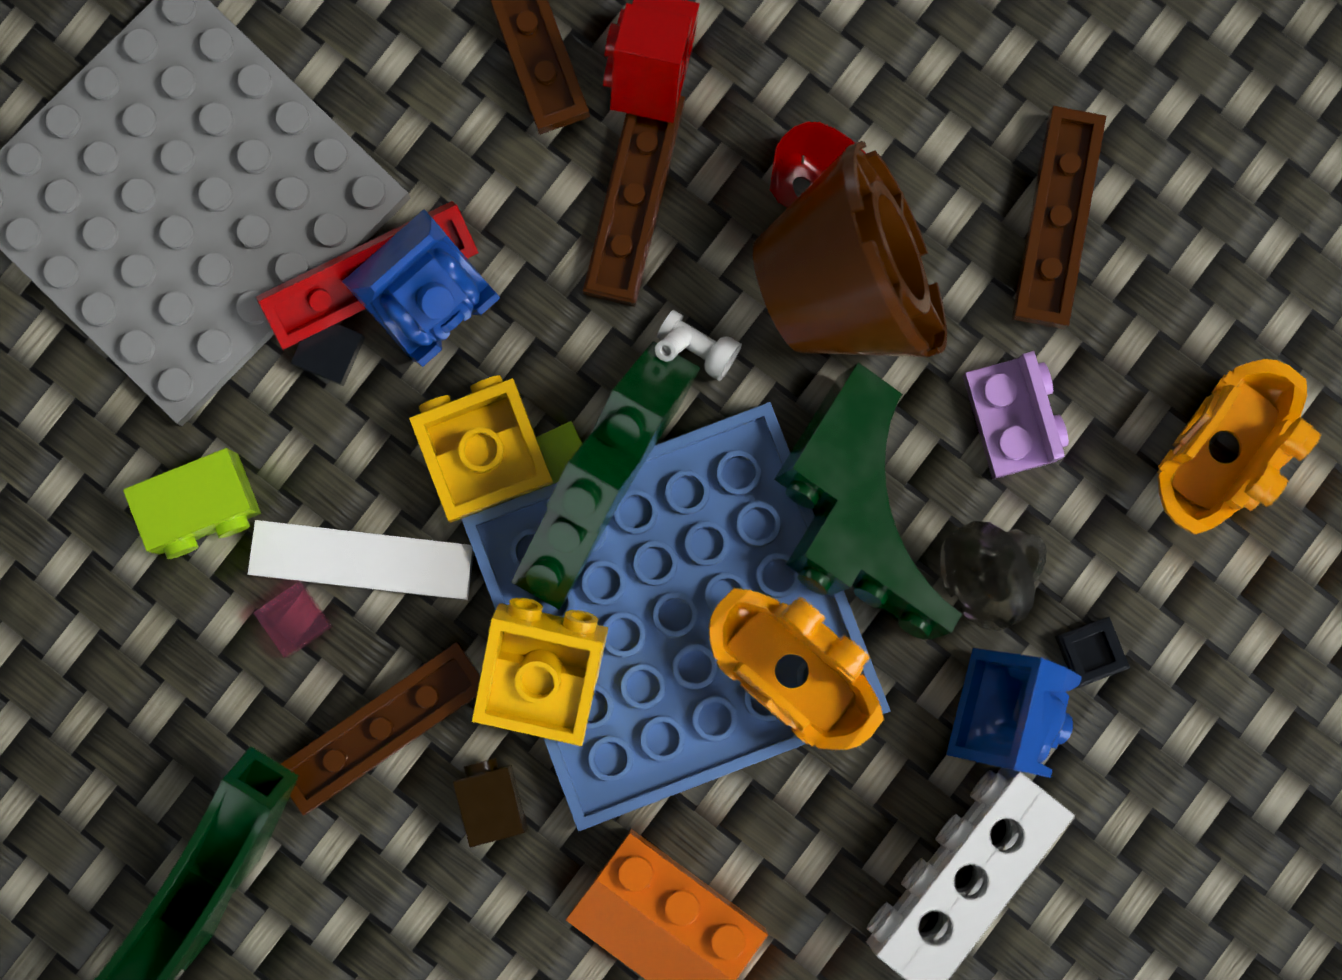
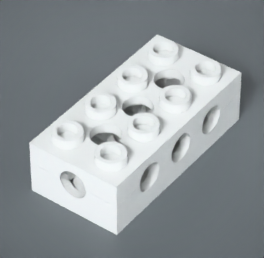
[866,768,1075,980]

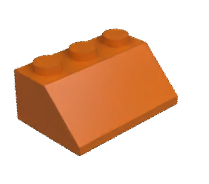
[566,829,768,980]

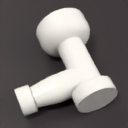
[655,310,742,381]

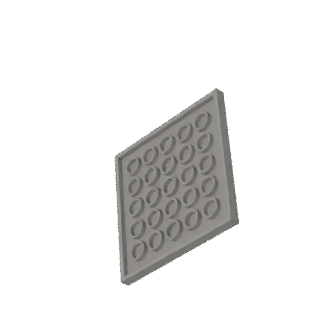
[0,0,411,426]

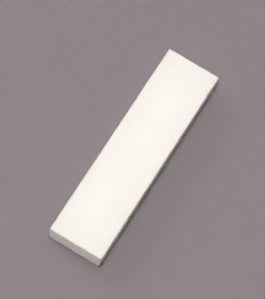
[248,520,474,600]

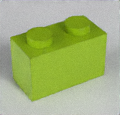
[123,448,261,559]

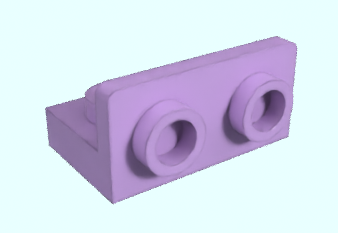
[963,351,1069,479]

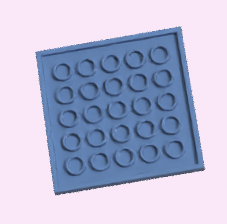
[462,402,891,832]

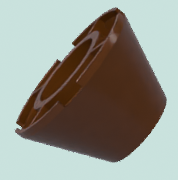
[753,141,947,357]

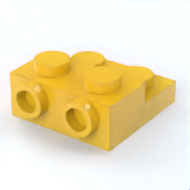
[409,375,553,523]
[472,598,609,746]

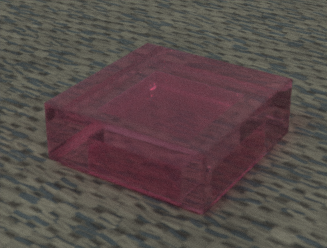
[253,581,333,658]

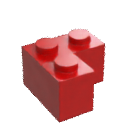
[603,0,700,124]

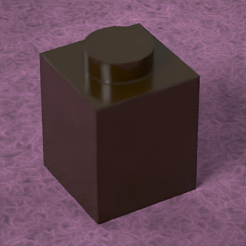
[453,758,528,848]

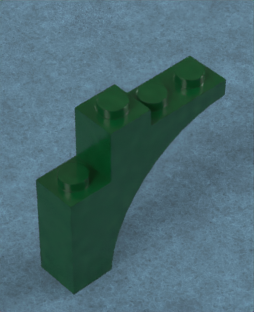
[511,341,700,610]
[774,362,962,640]
[94,746,299,980]

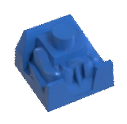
[342,209,500,367]
[946,648,1082,778]

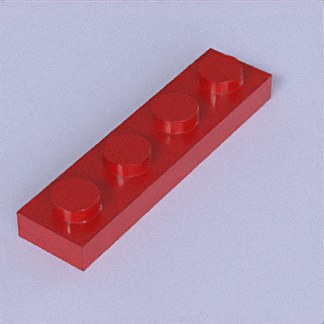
[255,201,479,349]

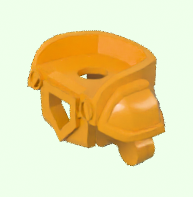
[1157,359,1321,535]
[709,588,884,750]

